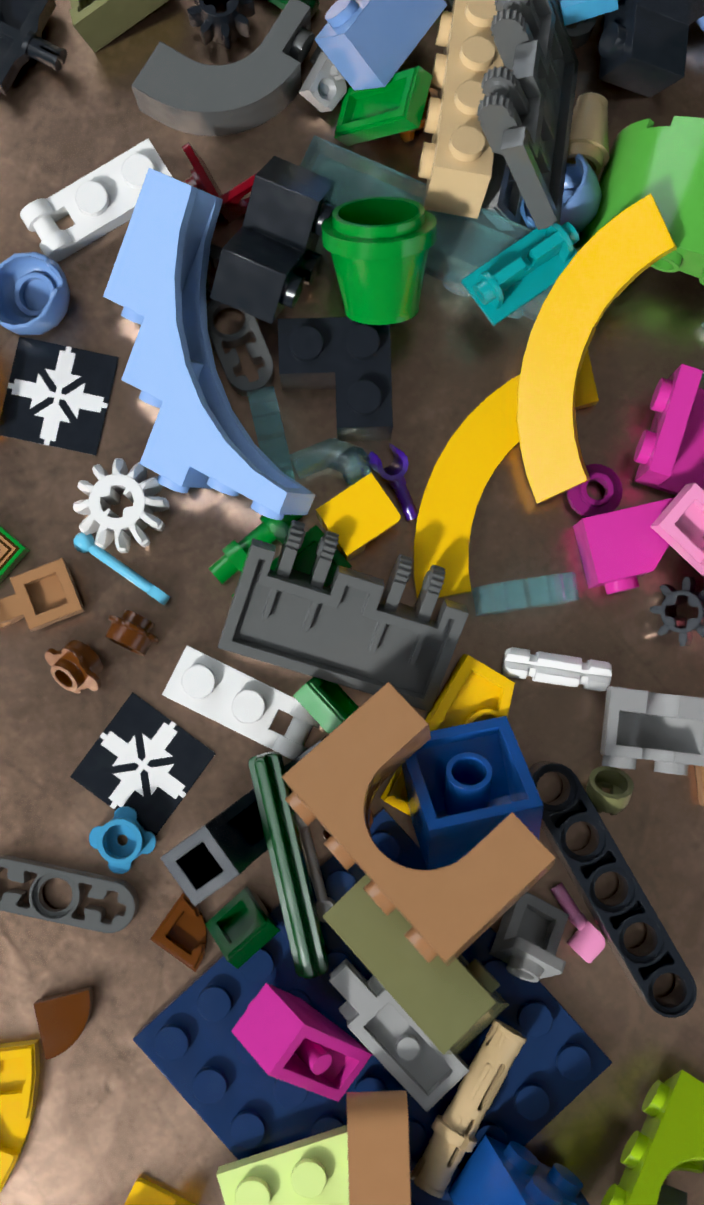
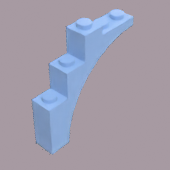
[103,168,316,520]

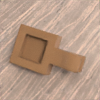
[0,558,85,631]

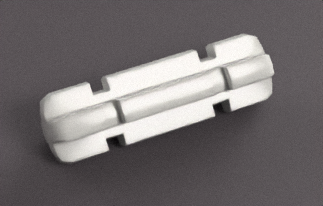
[502,647,612,691]

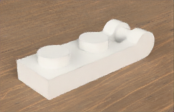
[20,138,173,262]
[162,645,320,760]

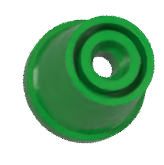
[321,196,437,325]

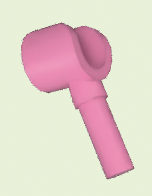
[550,882,605,963]

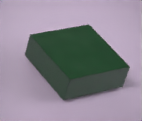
[205,886,280,969]

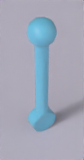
[73,532,171,606]

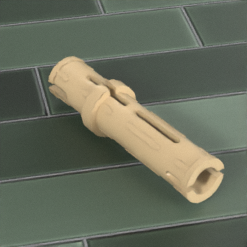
[410,1019,527,1198]

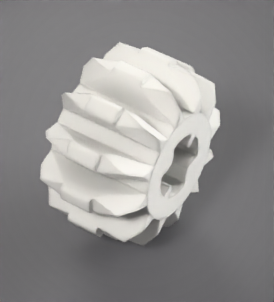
[73,458,169,553]

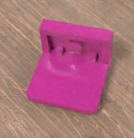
[634,364,704,495]

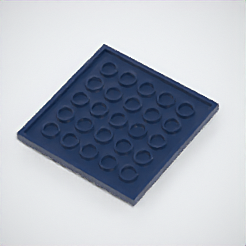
[133,807,613,1205]

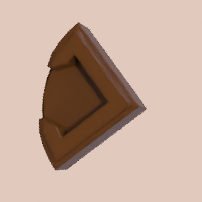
[150,892,208,972]
[34,986,94,1060]

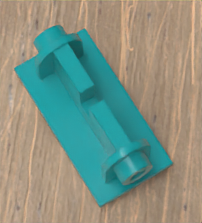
[461,222,579,326]

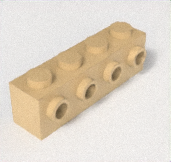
[418,0,504,219]

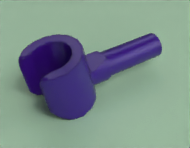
[368,443,418,521]

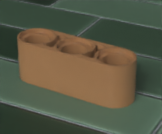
[347,1090,411,1205]

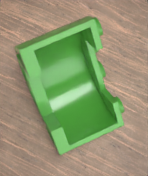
[575,116,704,286]

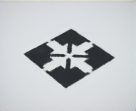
[0,336,119,455]
[70,692,216,836]

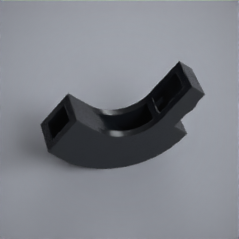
[160,736,327,907]

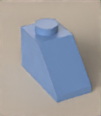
[314,0,447,91]

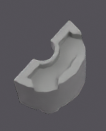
[600,686,704,776]

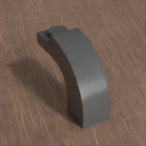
[131,0,315,136]

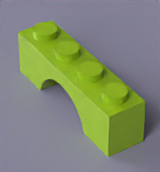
[600,1070,704,1205]

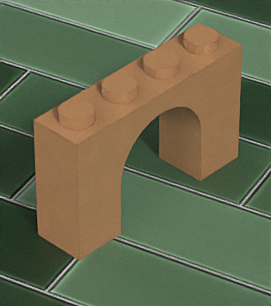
[282,682,556,967]

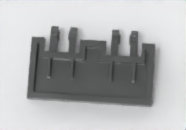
[477,0,579,230]
[218,520,469,712]

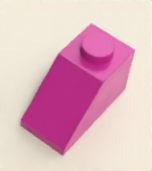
[573,497,675,595]
[231,983,373,1102]

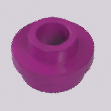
[567,464,623,518]

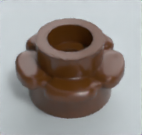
[105,609,159,656]

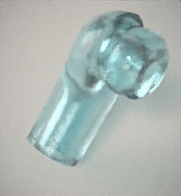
[289,438,372,486]

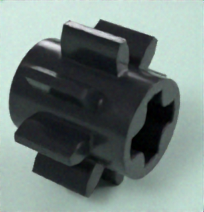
[187,0,255,50]
[650,577,704,646]

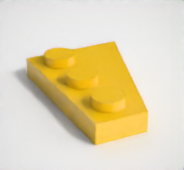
[381,654,515,816]

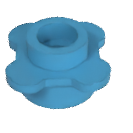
[89,806,156,874]

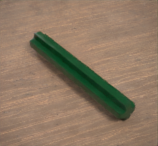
[248,752,329,979]

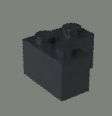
[598,0,704,98]
[210,156,337,324]
[278,317,393,442]

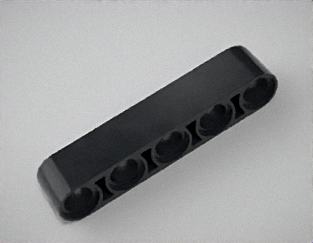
[528,761,697,1018]

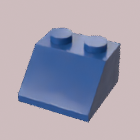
[402,716,544,870]

